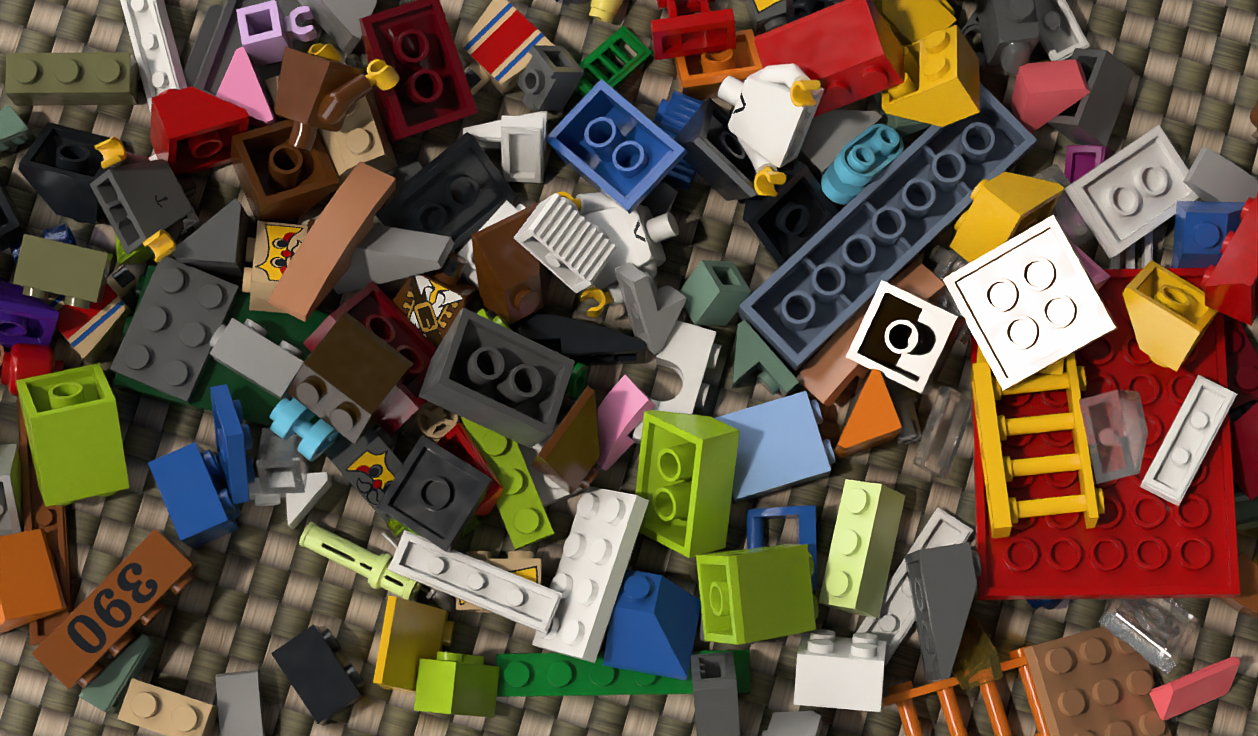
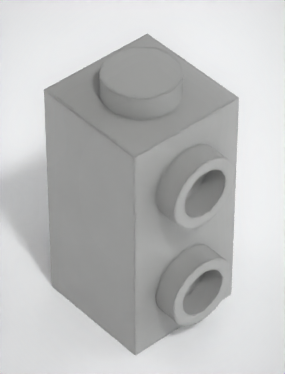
[209,318,304,400]

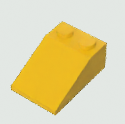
[373,595,454,694]

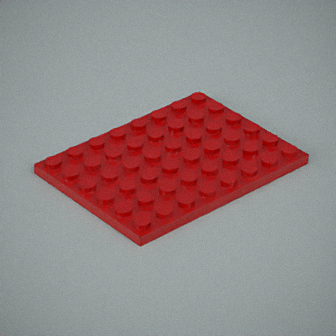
[969,267,1240,600]

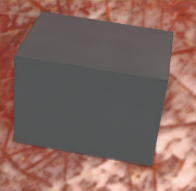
[172,198,253,279]

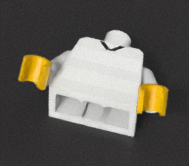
[718,63,824,197]
[556,192,679,318]

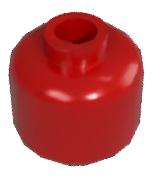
[1,343,63,396]

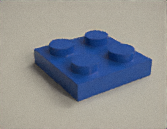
[210,384,255,504]

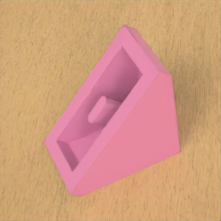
[216,47,278,128]

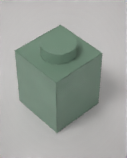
[679,260,751,326]

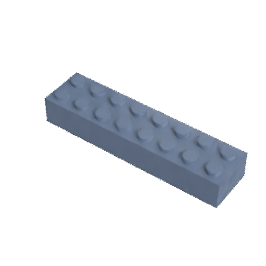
[737,83,1037,374]

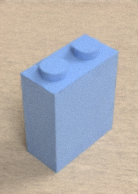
[715,391,835,504]

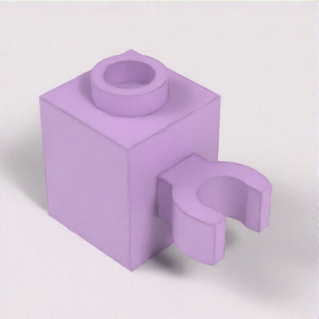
[236,0,317,67]

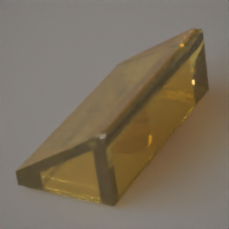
[952,616,1003,690]

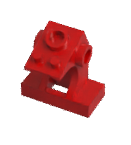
[650,0,736,61]

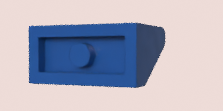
[746,505,818,594]

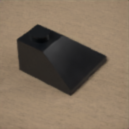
[18,122,126,225]
[742,158,839,269]

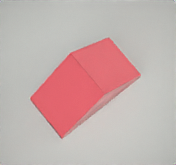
[1011,59,1090,133]

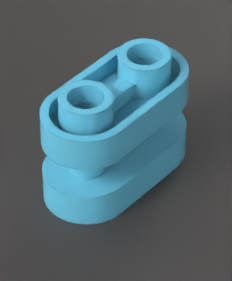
[820,124,904,205]
[269,397,342,462]

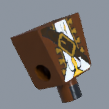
[392,251,476,348]

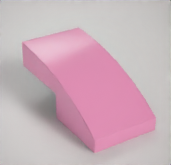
[596,375,656,471]

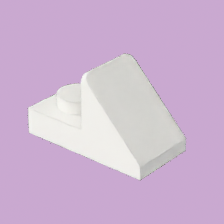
[248,472,332,529]

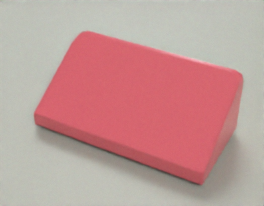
[1149,656,1240,721]

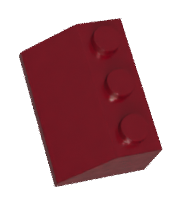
[303,281,437,435]

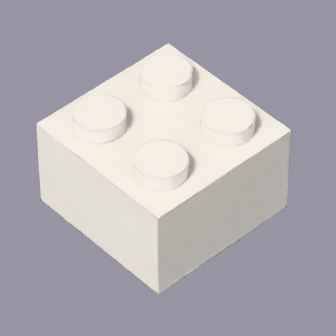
[794,629,887,712]

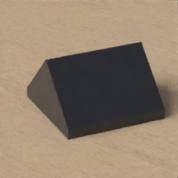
[674,97,757,201]

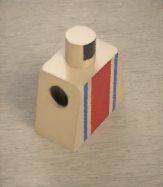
[460,0,555,96]
[39,264,138,365]

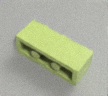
[818,479,906,618]

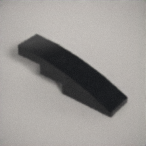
[476,311,646,366]

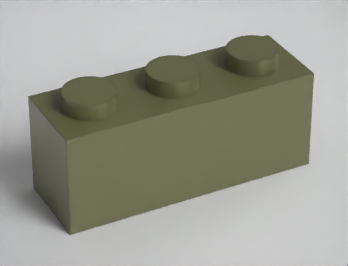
[5,52,139,106]

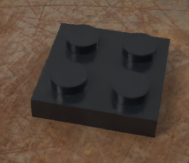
[376,435,495,553]

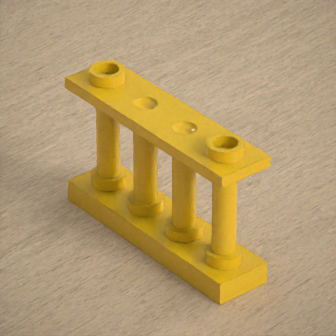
[970,353,1105,539]

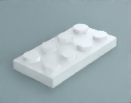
[532,486,649,663]

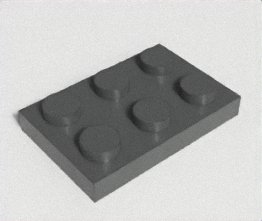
[110,257,241,404]

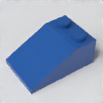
[545,79,688,214]

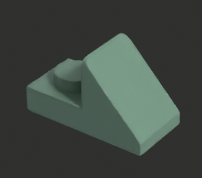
[732,319,799,397]

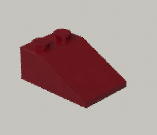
[359,0,478,143]

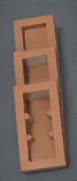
[269,161,396,322]
[796,260,947,407]

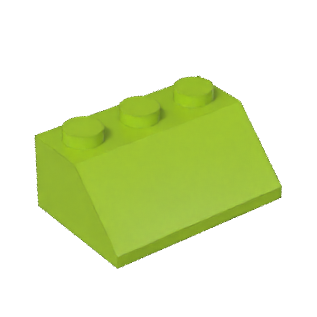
[635,410,740,558]

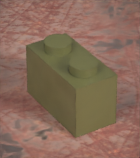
[13,234,113,309]

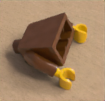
[274,43,400,151]

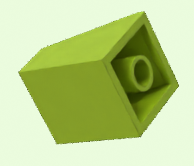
[16,363,130,507]
[696,544,819,645]

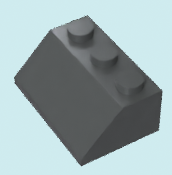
[419,308,575,448]

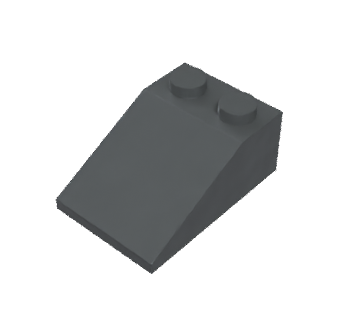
[904,542,981,681]

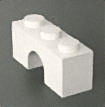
[633,320,722,445]

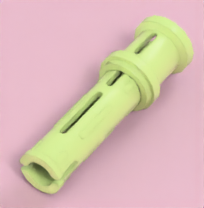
[299,522,422,601]

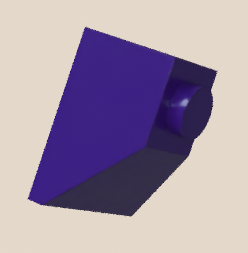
[0,277,59,348]

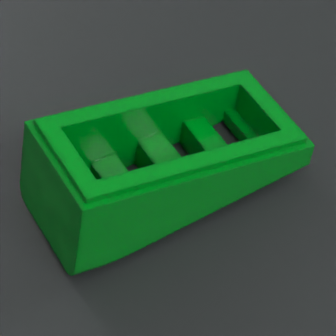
[574,25,652,99]

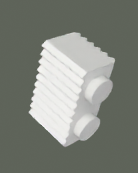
[514,193,617,293]

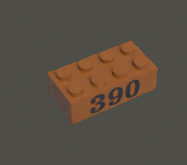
[31,528,198,690]

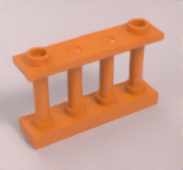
[881,645,1050,736]

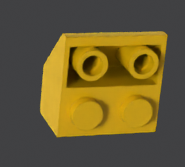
[882,25,980,127]

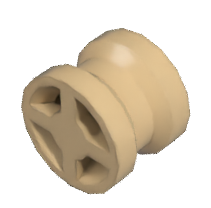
[416,401,460,442]

